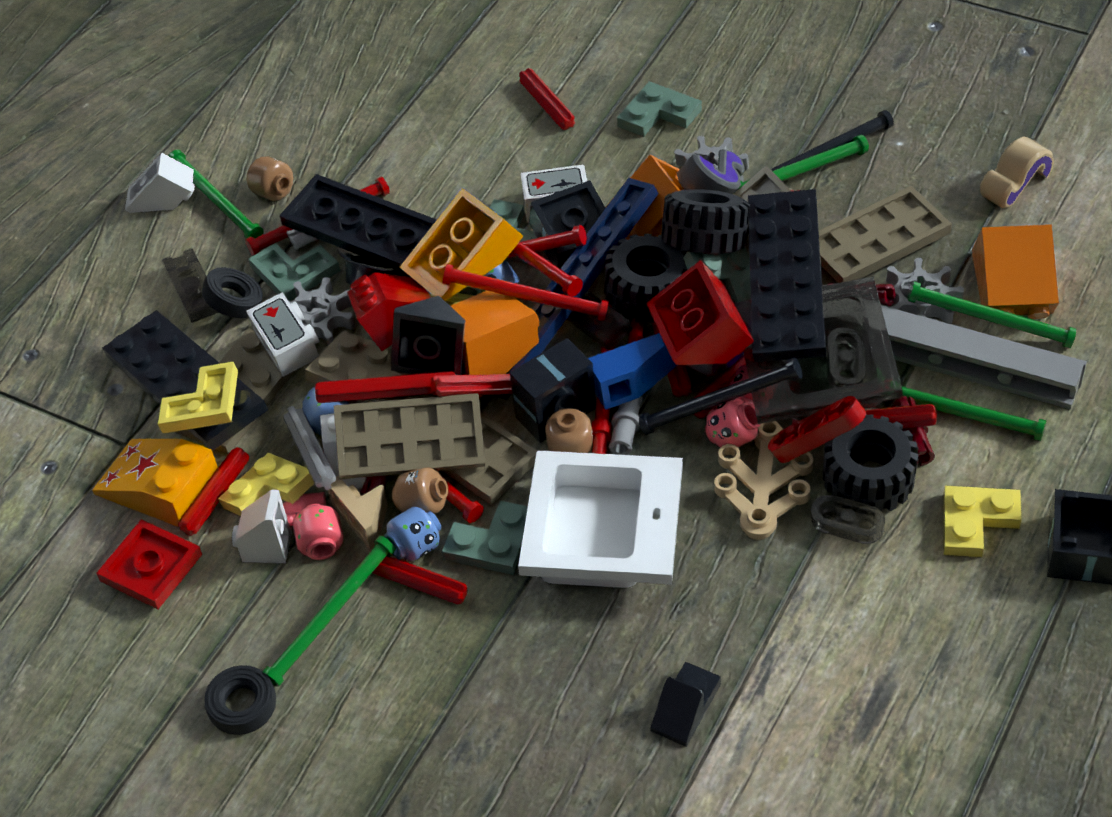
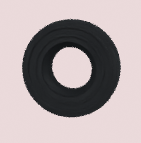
[202,267,263,318]
[204,665,276,735]

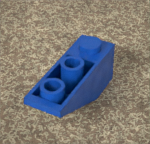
[588,333,678,410]

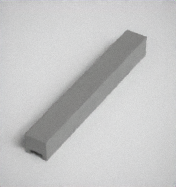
[822,289,1087,410]

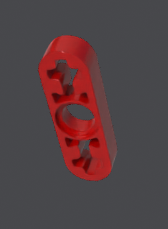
[768,396,866,463]

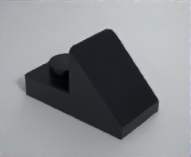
[650,661,721,747]

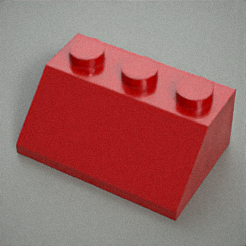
[646,260,754,365]
[347,272,432,351]

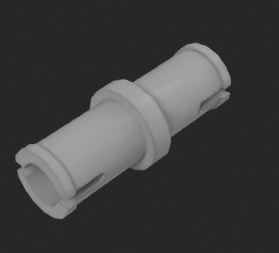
[609,396,643,455]

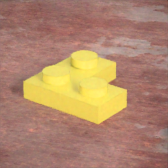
[158,361,238,434]
[218,453,315,516]
[943,486,1021,557]

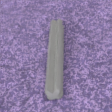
[283,406,336,490]

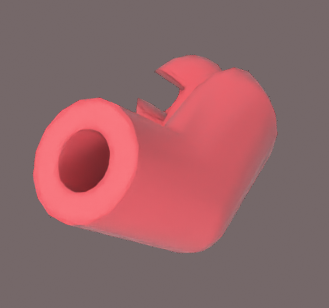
[283,492,326,526]

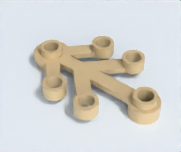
[714,419,813,540]

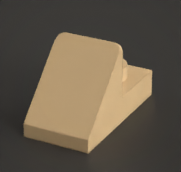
[328,476,388,551]

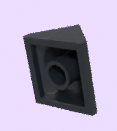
[391,296,466,375]

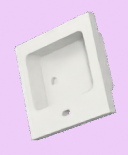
[518,451,683,588]

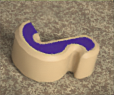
[980,136,1054,208]

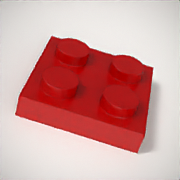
[96,519,203,610]

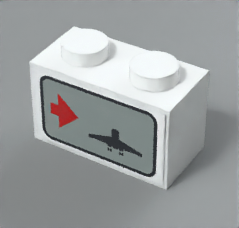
[521,165,587,223]
[246,292,319,377]

